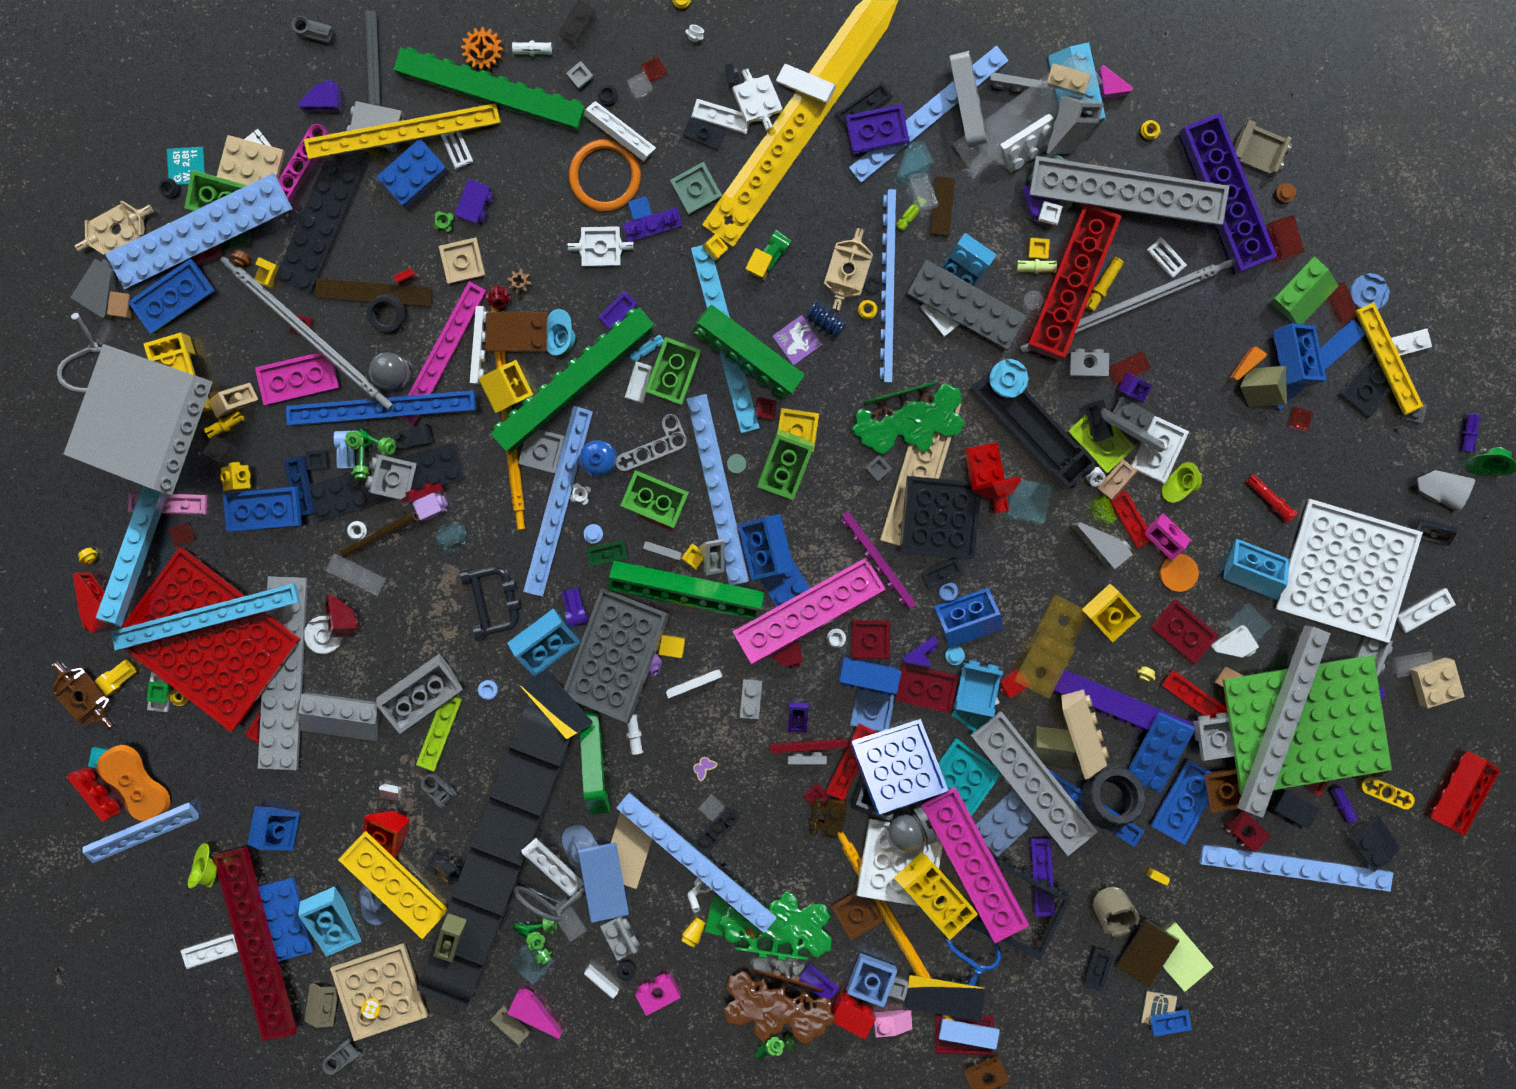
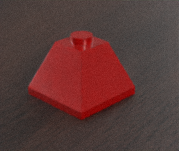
[362,811,410,858]

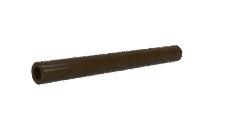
[340,512,419,558]

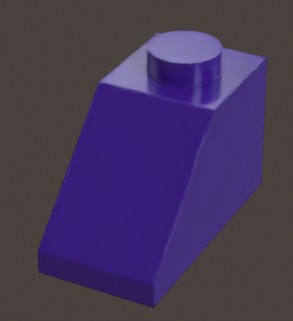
[298,80,341,111]
[1020,185,1060,225]

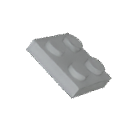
[518,430,565,473]

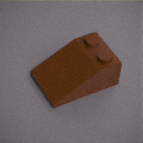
[486,312,547,353]
[1204,767,1242,813]

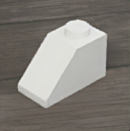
[1211,625,1259,657]

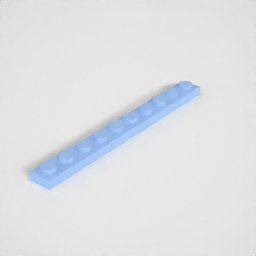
[849,46,1009,183]
[880,189,896,384]
[687,394,749,585]
[523,406,593,596]
[617,792,776,933]
[1200,844,1393,892]

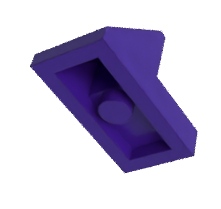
[902,636,939,667]

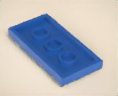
[129,259,215,334]
[223,487,302,532]
[741,543,810,607]
[1128,712,1195,793]
[1150,759,1212,845]
[258,877,314,961]

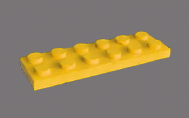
[338,831,447,939]

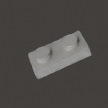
[740,679,762,719]
[788,751,827,764]

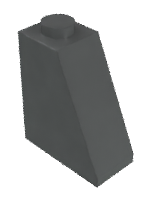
[70,259,117,321]

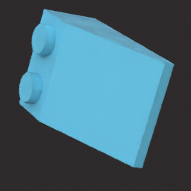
[298,887,361,957]

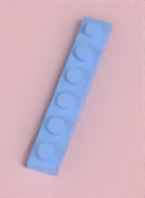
[83,803,199,863]

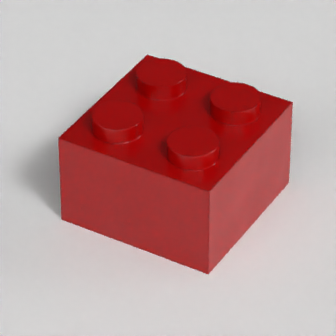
[831,992,876,1040]

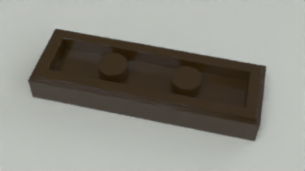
[930,176,955,236]

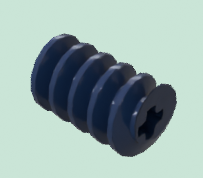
[806,299,848,340]

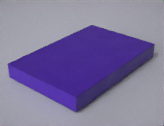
[845,104,910,155]

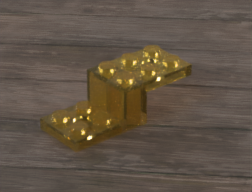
[1014,594,1087,698]

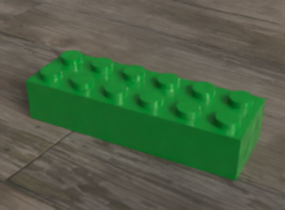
[692,304,805,398]

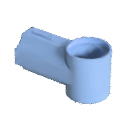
[334,431,355,469]

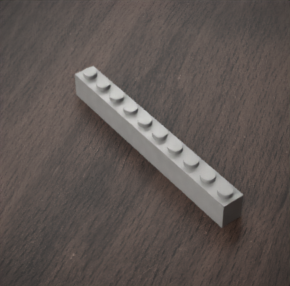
[1237,626,1331,818]

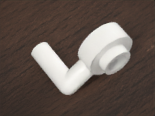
[688,878,712,912]

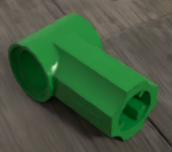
[763,230,792,271]

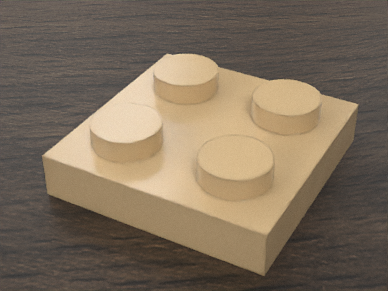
[439,238,486,284]

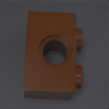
[964,1055,1010,1089]

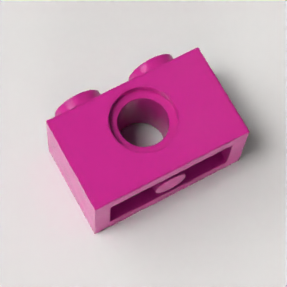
[1144,513,1191,560]
[635,973,681,1016]

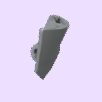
[1417,470,1475,512]

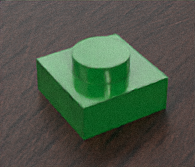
[146,681,170,703]

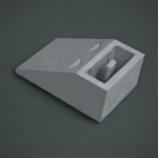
[1046,96,1104,154]

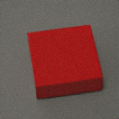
[393,268,417,285]

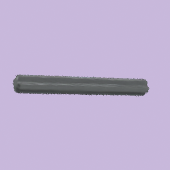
[365,11,380,106]

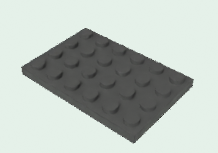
[564,588,670,723]

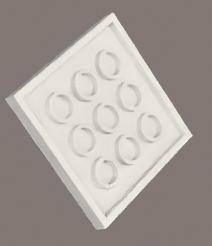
[856,818,943,906]

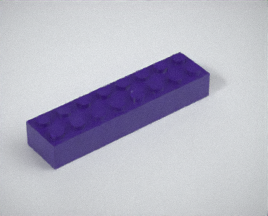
[1179,113,1277,274]

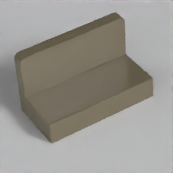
[304,984,338,1028]

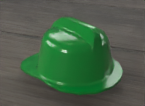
[1467,447,1516,476]

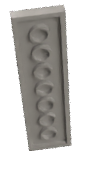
[971,711,1098,856]

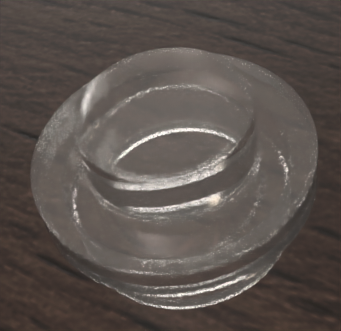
[1024,291,1043,310]

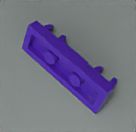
[622,207,683,242]

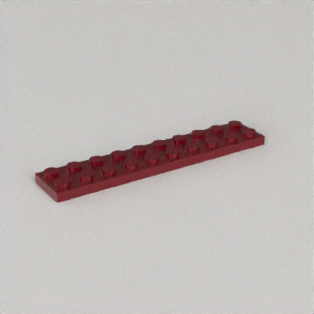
[213,847,297,1041]

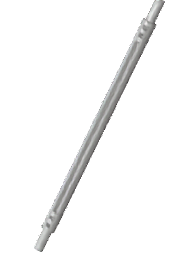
[220,256,393,410]
[1019,259,1233,354]

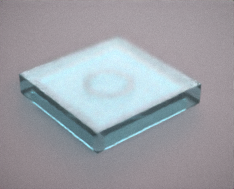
[1006,479,1052,523]

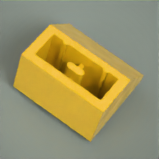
[478,360,533,413]

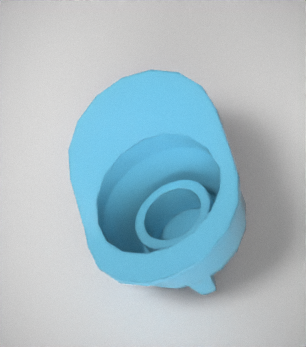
[547,309,575,355]

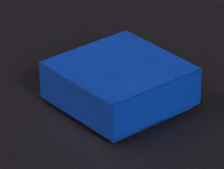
[628,196,652,220]

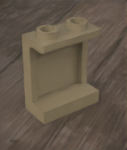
[1234,120,1292,176]

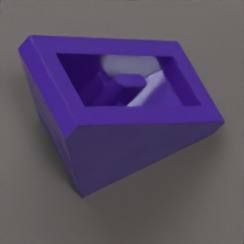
[1118,372,1152,402]
[788,702,809,733]

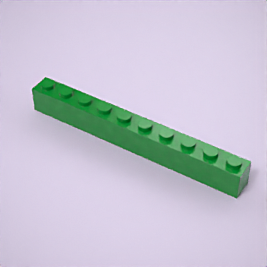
[393,47,585,132]

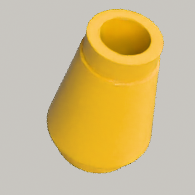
[681,918,706,948]

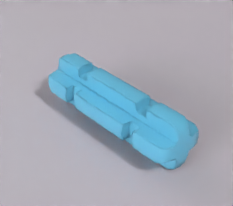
[629,335,664,362]

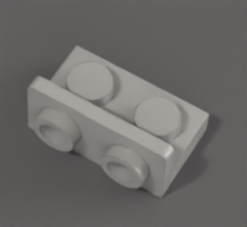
[1355,636,1393,677]
[600,916,639,961]

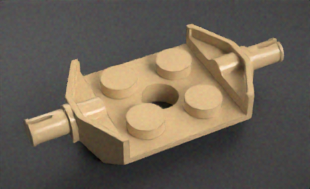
[75,201,154,256]
[824,228,873,311]

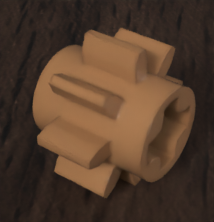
[507,269,532,294]

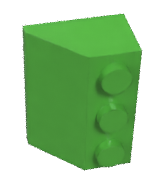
[184,170,247,211]
[1270,256,1338,324]
[620,470,689,528]

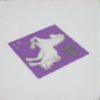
[773,315,823,365]

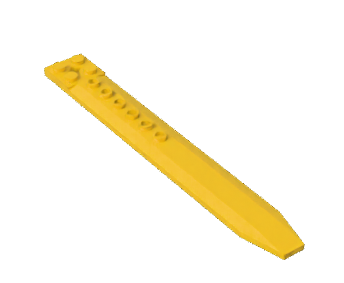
[702,0,898,248]

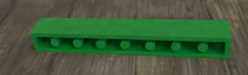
[608,561,764,620]

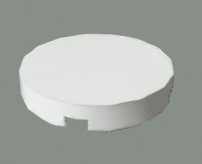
[304,616,343,654]

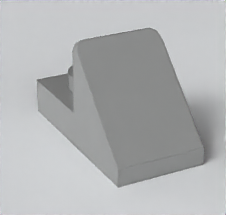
[699,539,725,576]

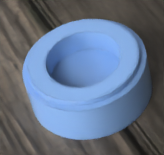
[478,680,498,700]

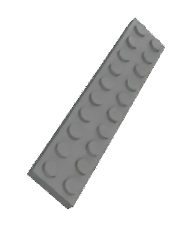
[1029,156,1229,226]
[258,576,308,770]

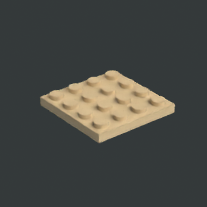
[330,943,428,1041]

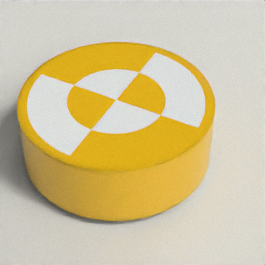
[361,998,382,1019]

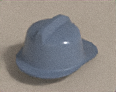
[562,824,599,867]
[359,885,392,925]

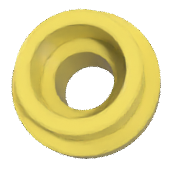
[1137,666,1156,683]

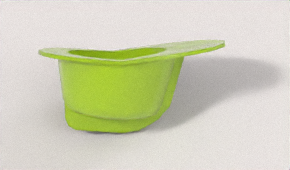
[1162,462,1203,503]
[188,843,217,889]

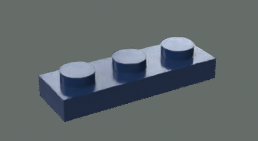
[284,457,315,516]

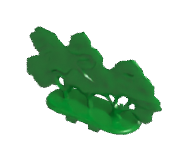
[719,890,832,961]

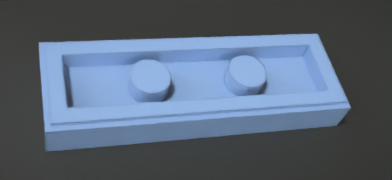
[939,1019,1000,1049]

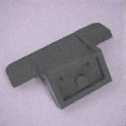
[1101,397,1165,452]

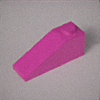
[507,989,562,1039]

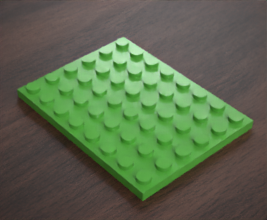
[1222,655,1392,795]

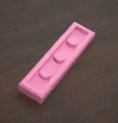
[128,493,207,514]

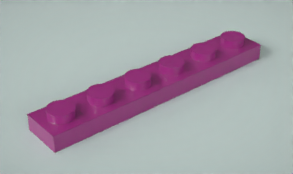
[841,511,916,609]

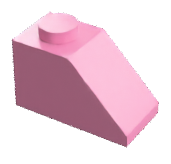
[874,1009,913,1037]

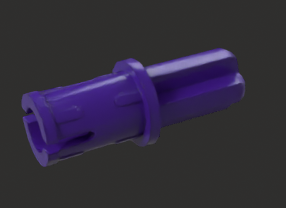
[1462,413,1480,452]
[1331,785,1358,824]

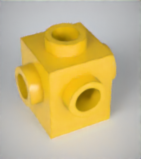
[220,462,251,491]

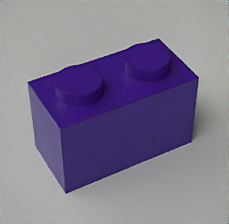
[455,179,494,226]

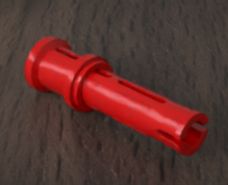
[1245,474,1298,524]

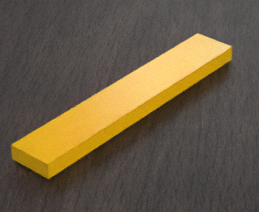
[1355,303,1424,415]

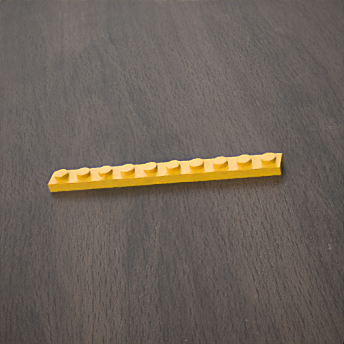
[304,103,500,160]

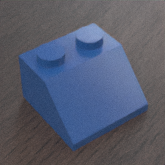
[247,806,300,851]

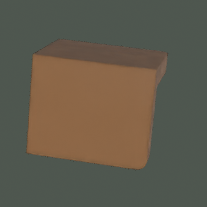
[107,291,133,319]

